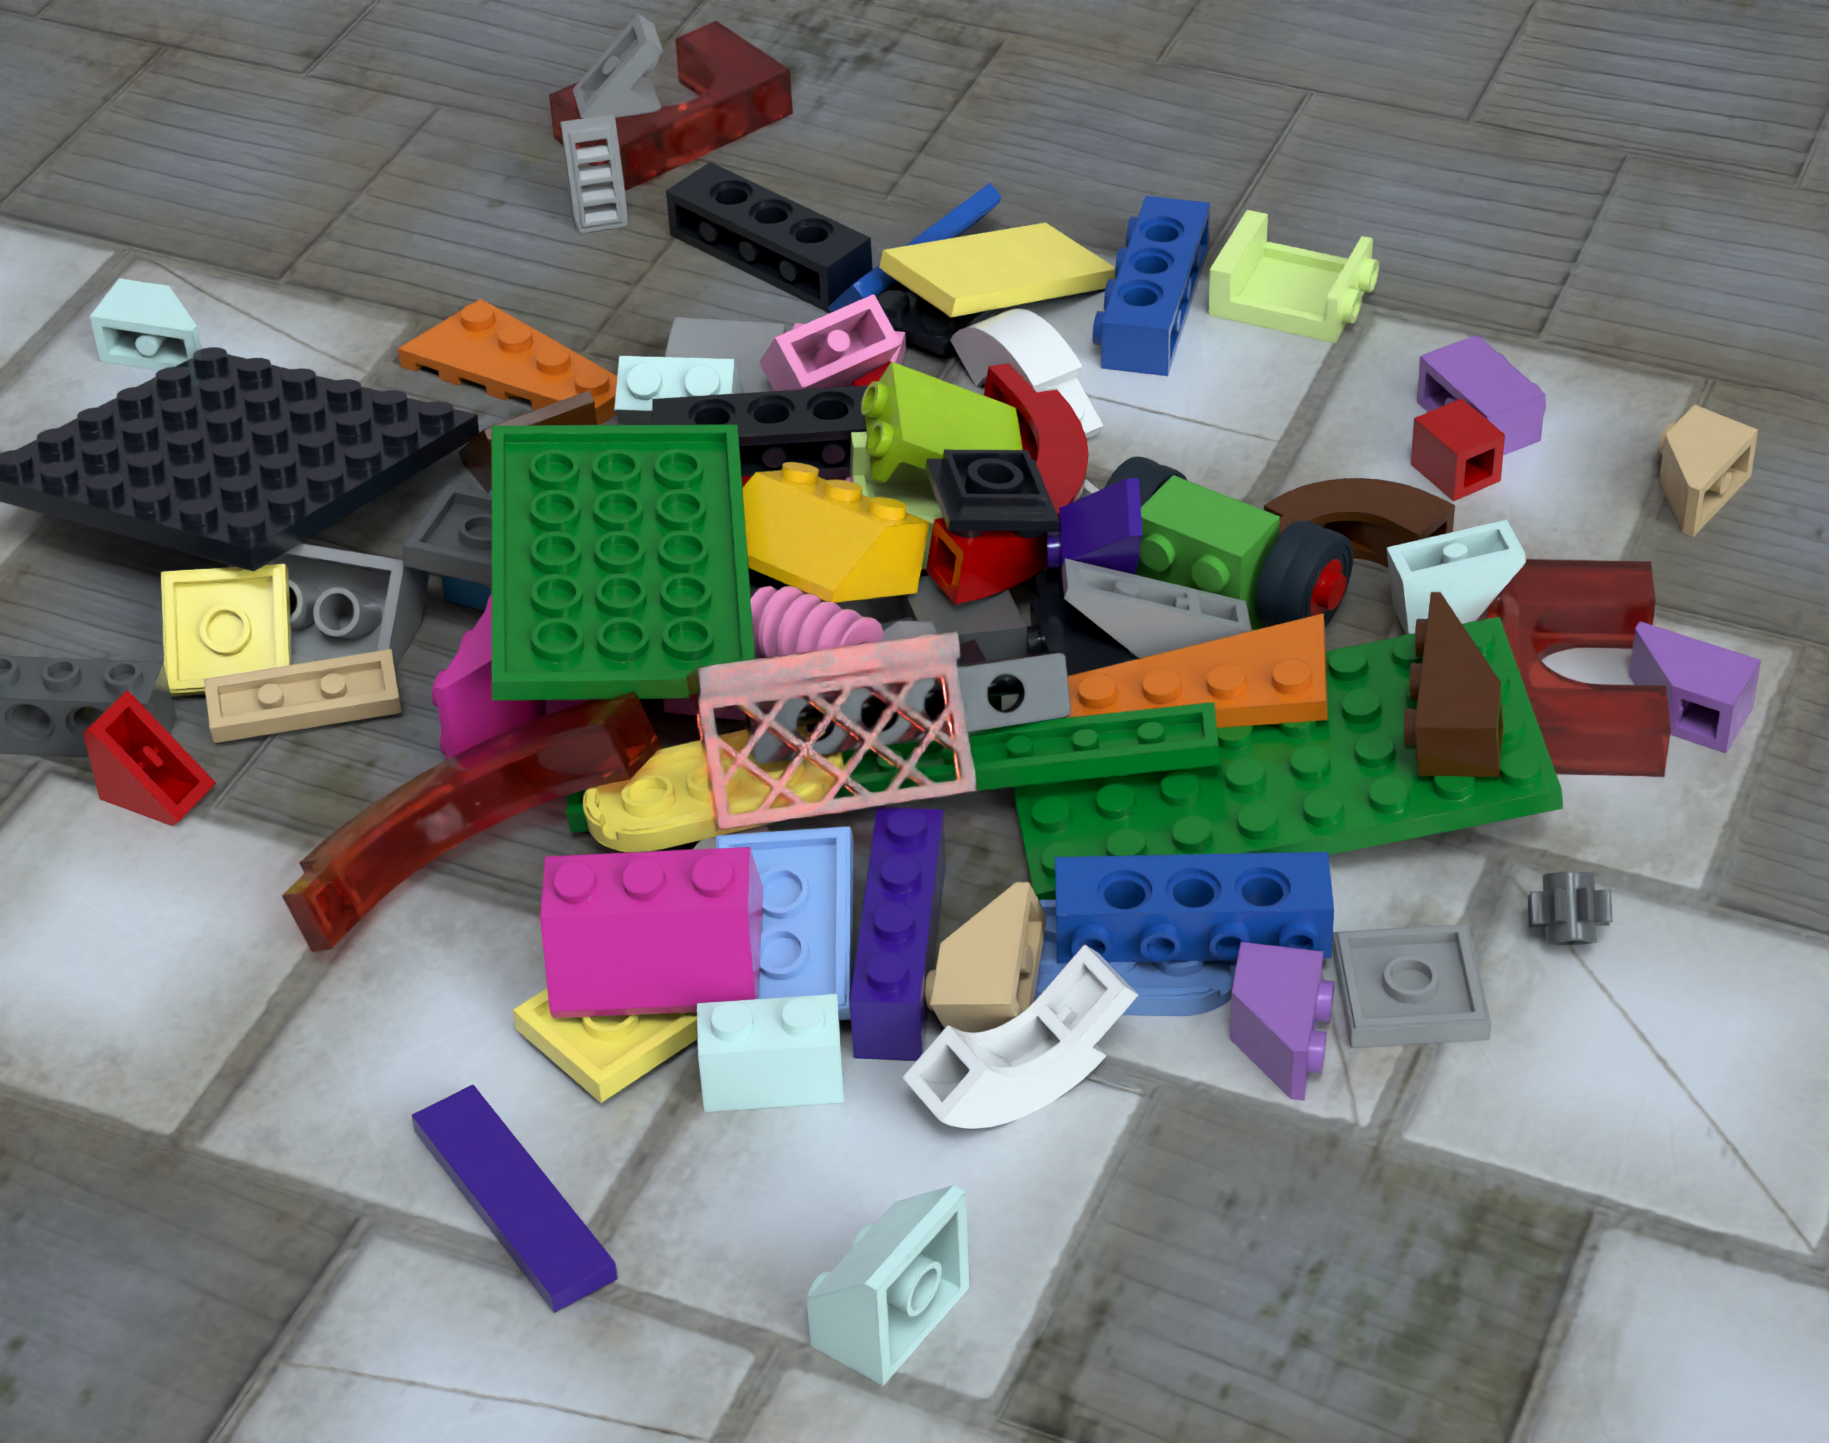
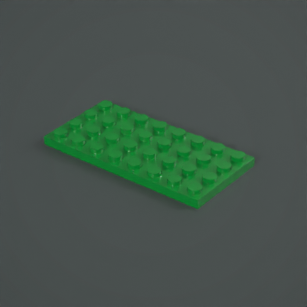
[1013,617,1563,900]

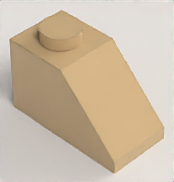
[1657,405,1758,537]
[925,882,1047,1033]

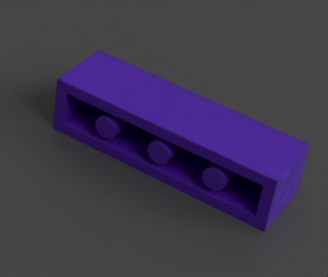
[850,807,946,1061]

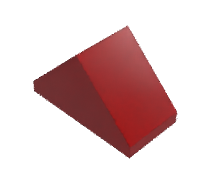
[83,690,216,826]

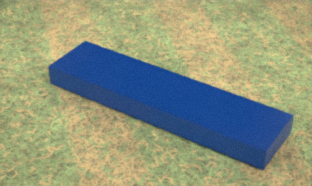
[827,182,1002,313]

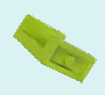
[861,362,1023,484]

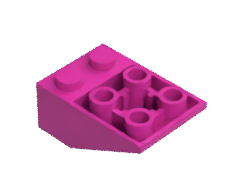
[432,593,546,784]

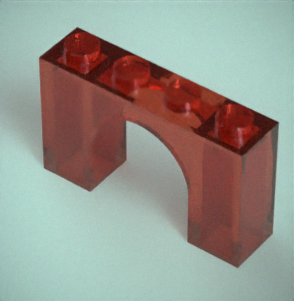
[549,21,793,191]
[1485,559,1671,777]

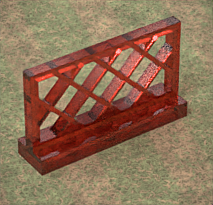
[686,631,978,831]

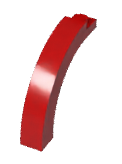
[926,363,1089,605]

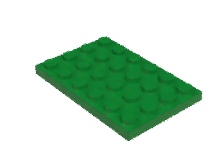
[491,425,757,701]

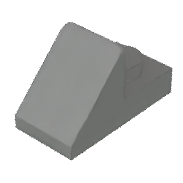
[573,14,663,118]

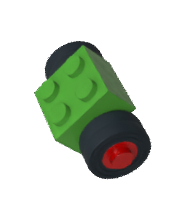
[1104,456,1353,631]

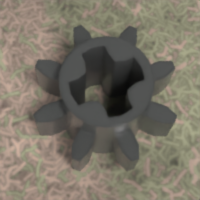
[1528,872,1612,945]

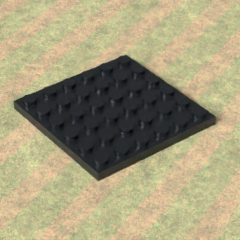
[0,347,479,571]

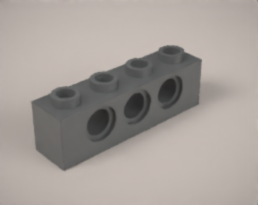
[0,655,176,757]

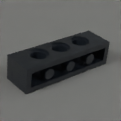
[666,162,872,313]
[652,385,869,479]

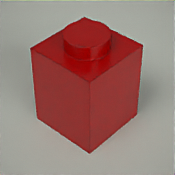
[1411,398,1505,502]

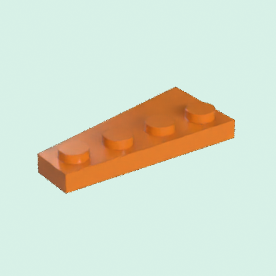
[397,299,617,425]
[1066,613,1328,728]

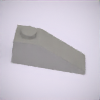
[1061,558,1251,659]

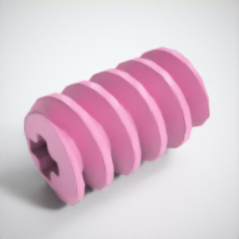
[751,586,884,685]

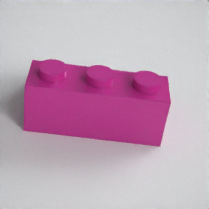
[540,847,763,1018]

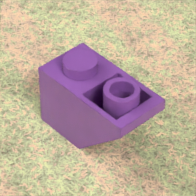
[1629,621,1761,753]
[1230,942,1335,1101]

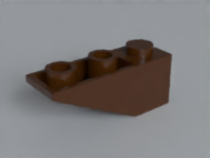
[1404,592,1504,777]

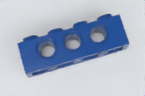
[1092,196,1210,376]
[1055,852,1334,963]

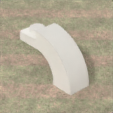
[950,308,1104,439]
[902,945,1139,1129]

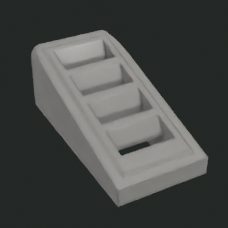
[561,114,628,233]

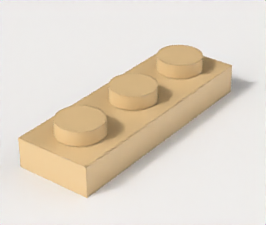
[204,649,402,743]

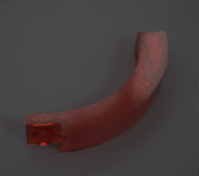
[282,691,661,952]

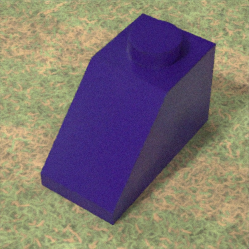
[1045,478,1143,591]

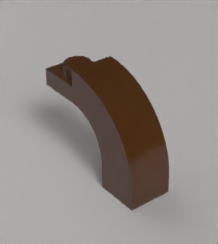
[1264,478,1455,568]

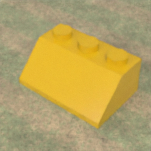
[742,462,930,603]

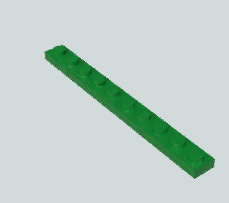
[566,702,1221,833]

